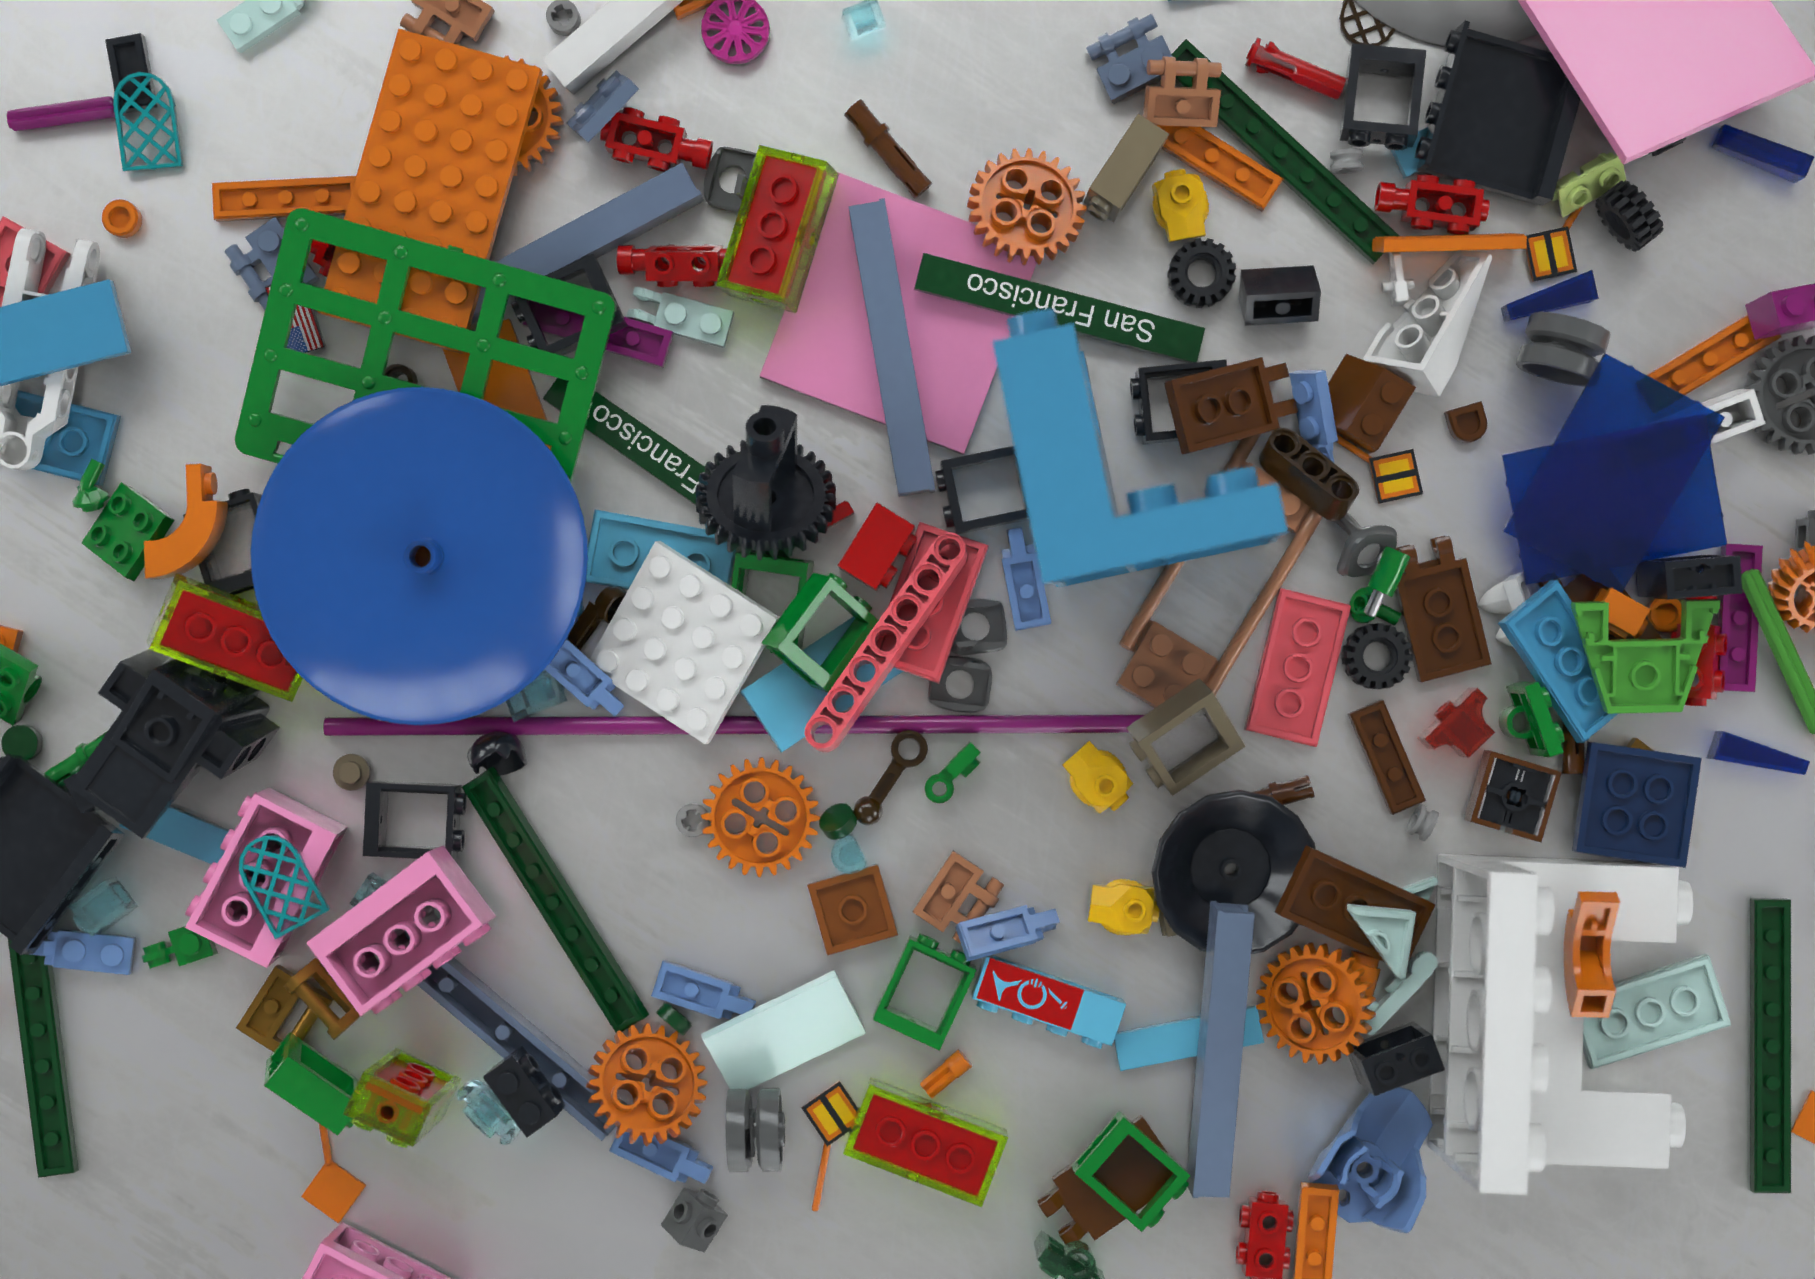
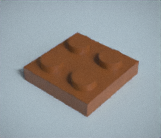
[807,864,898,956]

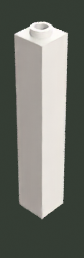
[542,0,683,95]

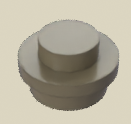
[333,754,370,791]

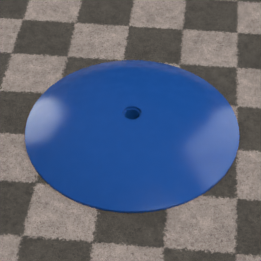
[251,387,588,725]

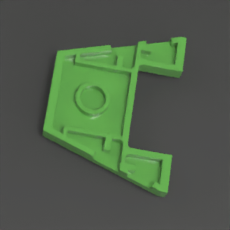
[1571,599,1720,714]

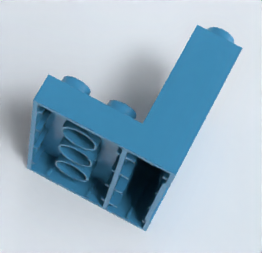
[992,309,1288,587]

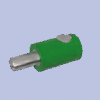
[1364,546,1411,617]

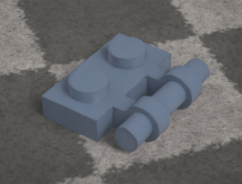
[1086,13,1173,104]
[566,70,639,143]
[224,217,319,310]

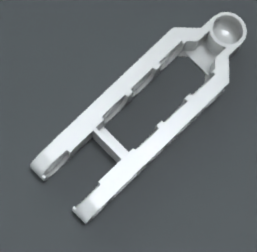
[0,228,100,470]

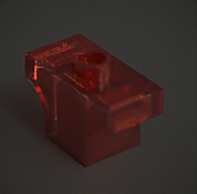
[1417,687,1495,758]

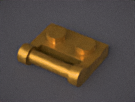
[284,957,364,1040]
[236,964,334,1052]

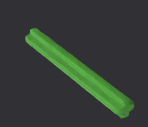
[1741,569,1815,734]

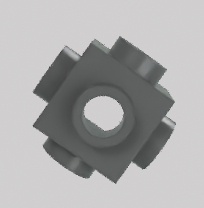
[661,1187,728,1253]

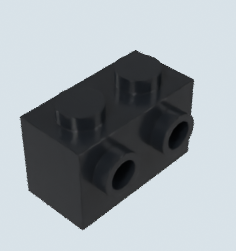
[1239,265,1321,326]
[483,1046,566,1138]

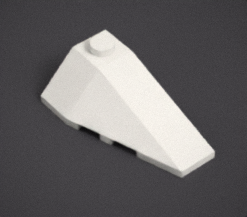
[1362,250,1492,397]

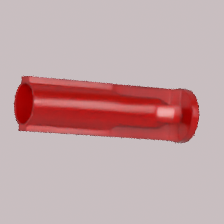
[1245,37,1347,100]

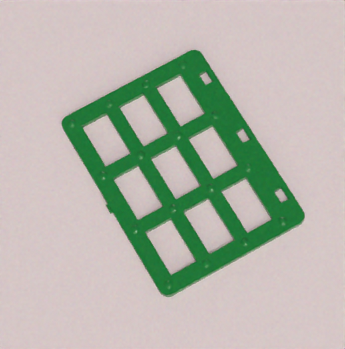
[235,208,616,483]

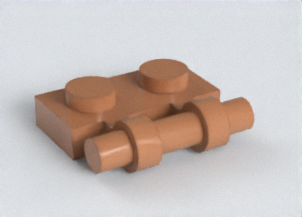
[400,0,495,46]
[1143,56,1222,127]
[913,850,1004,944]

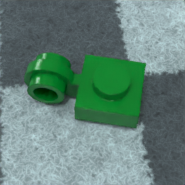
[925,741,981,803]
[141,926,218,969]

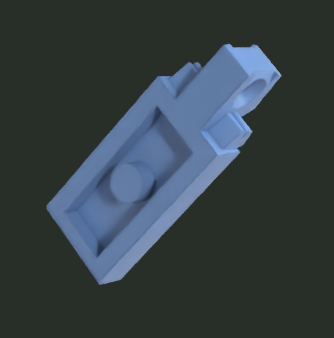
[1289,370,1338,463]
[1001,527,1051,631]
[545,639,624,717]
[955,905,1060,961]
[30,929,136,975]
[651,960,756,1019]
[609,1131,713,1184]

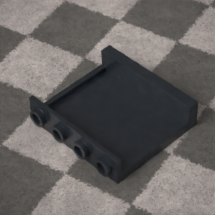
[1415,21,1581,206]
[0,754,125,955]

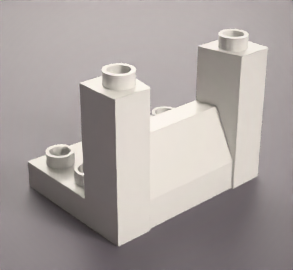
[1427,854,1693,1195]

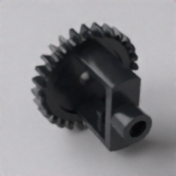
[695,405,836,560]

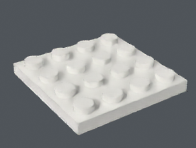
[590,541,780,744]

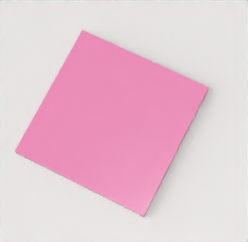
[1518,0,1815,165]
[760,172,1037,455]

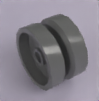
[1516,312,1611,386]
[726,1088,785,1172]

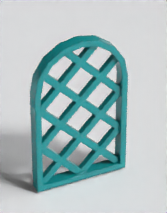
[113,72,183,171]
[239,835,330,939]

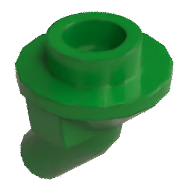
[72,459,110,512]
[1350,587,1402,626]

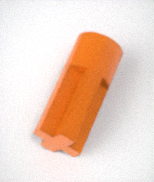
[920,1049,972,1098]

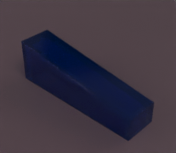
[1711,124,1815,183]
[1501,270,1599,322]
[1706,731,1810,775]

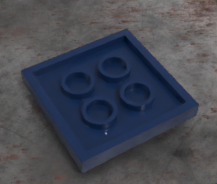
[1572,742,1702,868]

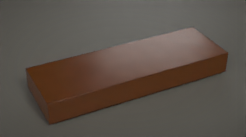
[1348,700,1426,815]

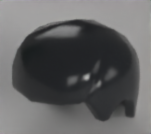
[467,731,528,776]

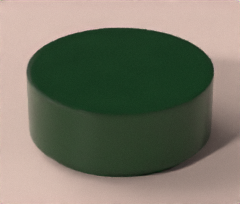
[1,725,42,761]
[819,803,857,840]
[656,1002,692,1036]

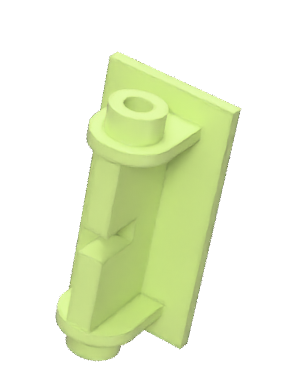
[1552,152,1626,217]

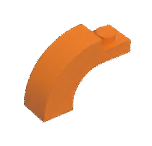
[144,464,228,579]
[1564,891,1620,1018]

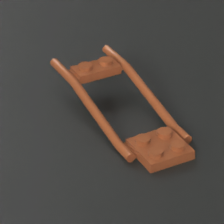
[1115,434,1322,708]

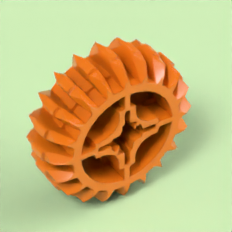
[1768,541,1815,633]

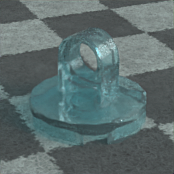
[457,1079,521,1145]

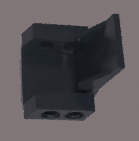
[69,644,280,839]

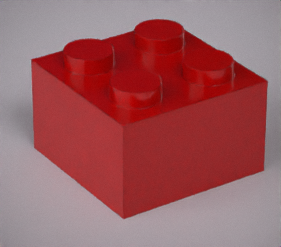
[838,503,917,592]

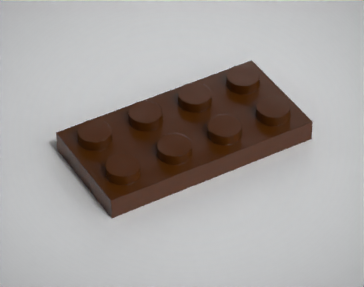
[1275,845,1436,963]

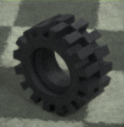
[1595,180,1664,252]
[1167,238,1236,308]
[1341,623,1413,689]

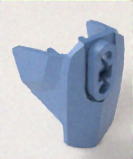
[1307,1087,1433,1233]

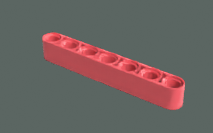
[805,532,967,752]

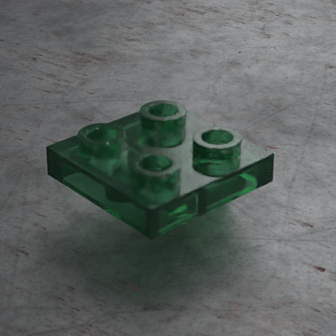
[1034,1230,1105,1279]

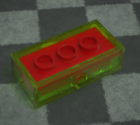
[716,145,839,313]
[147,573,303,702]
[343,1048,462,1148]
[843,1077,1008,1207]

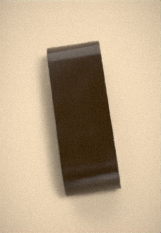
[1259,428,1359,521]

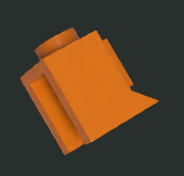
[1593,588,1650,639]

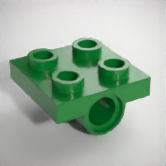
[81,482,175,581]
[0,644,42,726]
[1498,682,1564,757]

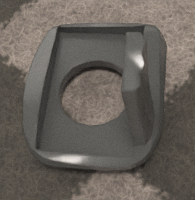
[703,147,763,212]
[1334,513,1397,577]
[951,599,1007,655]
[928,656,992,713]

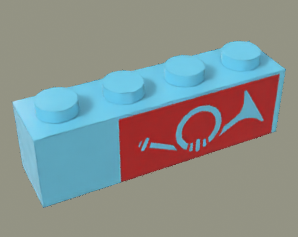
[971,955,1126,1048]

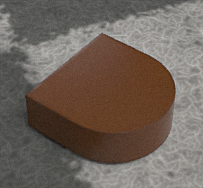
[1444,401,1487,443]

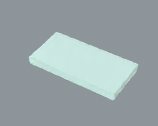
[1583,954,1731,1069]
[702,970,866,1090]

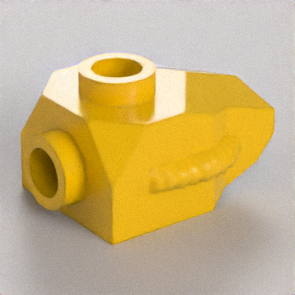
[1152,169,1209,243]
[1062,741,1134,814]
[1087,879,1160,936]

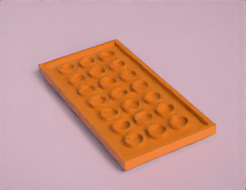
[317,28,543,354]

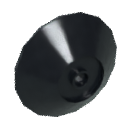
[1151,789,1316,954]

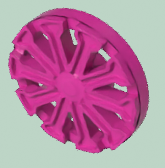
[701,0,770,64]

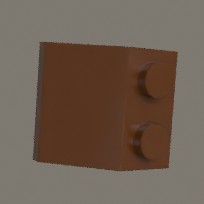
[1328,354,1416,454]

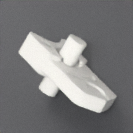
[1381,252,1415,307]

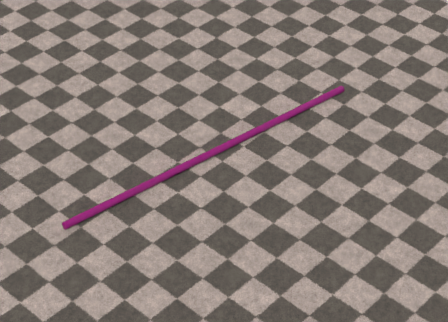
[323,715,1144,736]

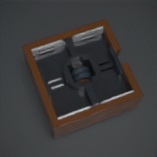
[1464,750,1562,843]

